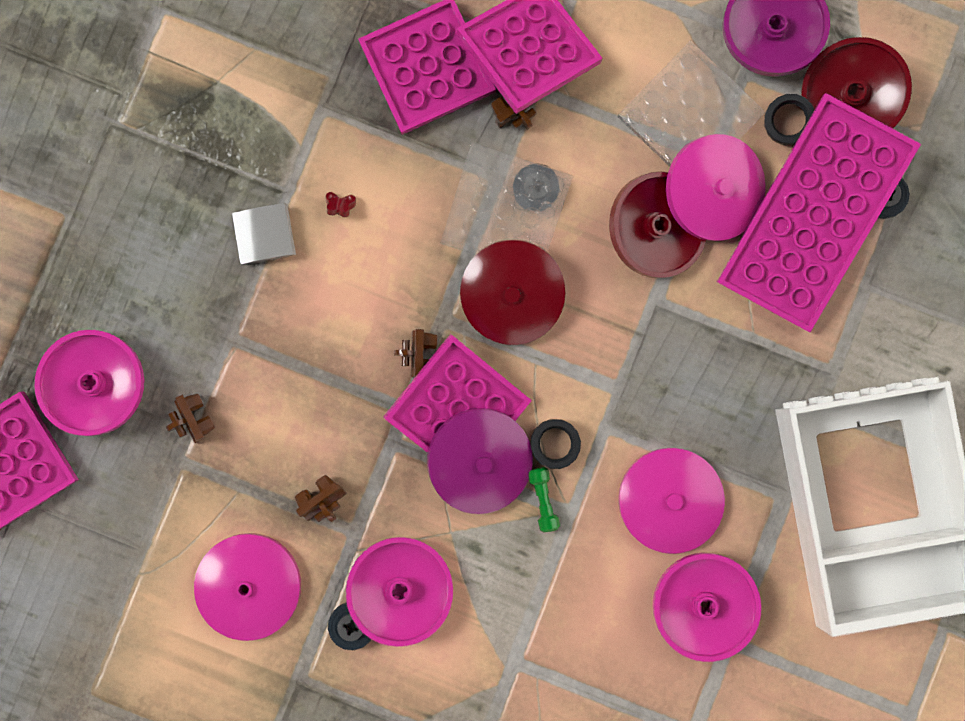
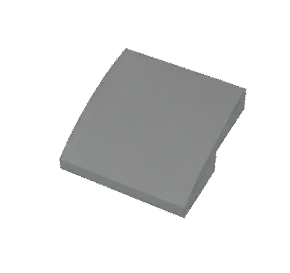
[232,203,296,265]

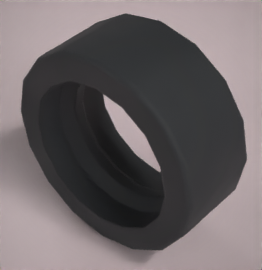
[764,94,814,145]
[530,419,581,469]

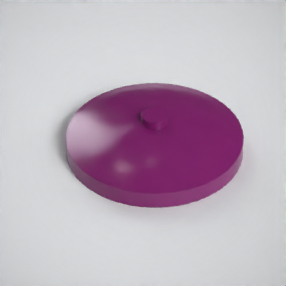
[722,0,830,77]
[427,408,533,514]

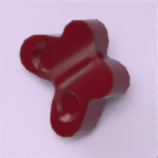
[326,192,356,218]

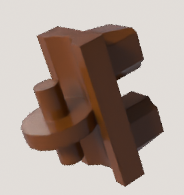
[491,97,536,129]
[394,329,437,378]
[166,394,215,443]
[295,475,347,522]

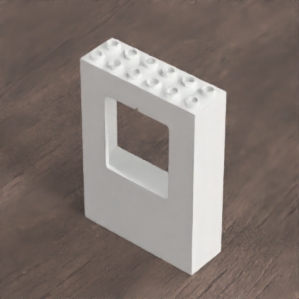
[775,377,965,637]

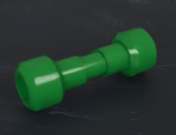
[529,467,560,533]

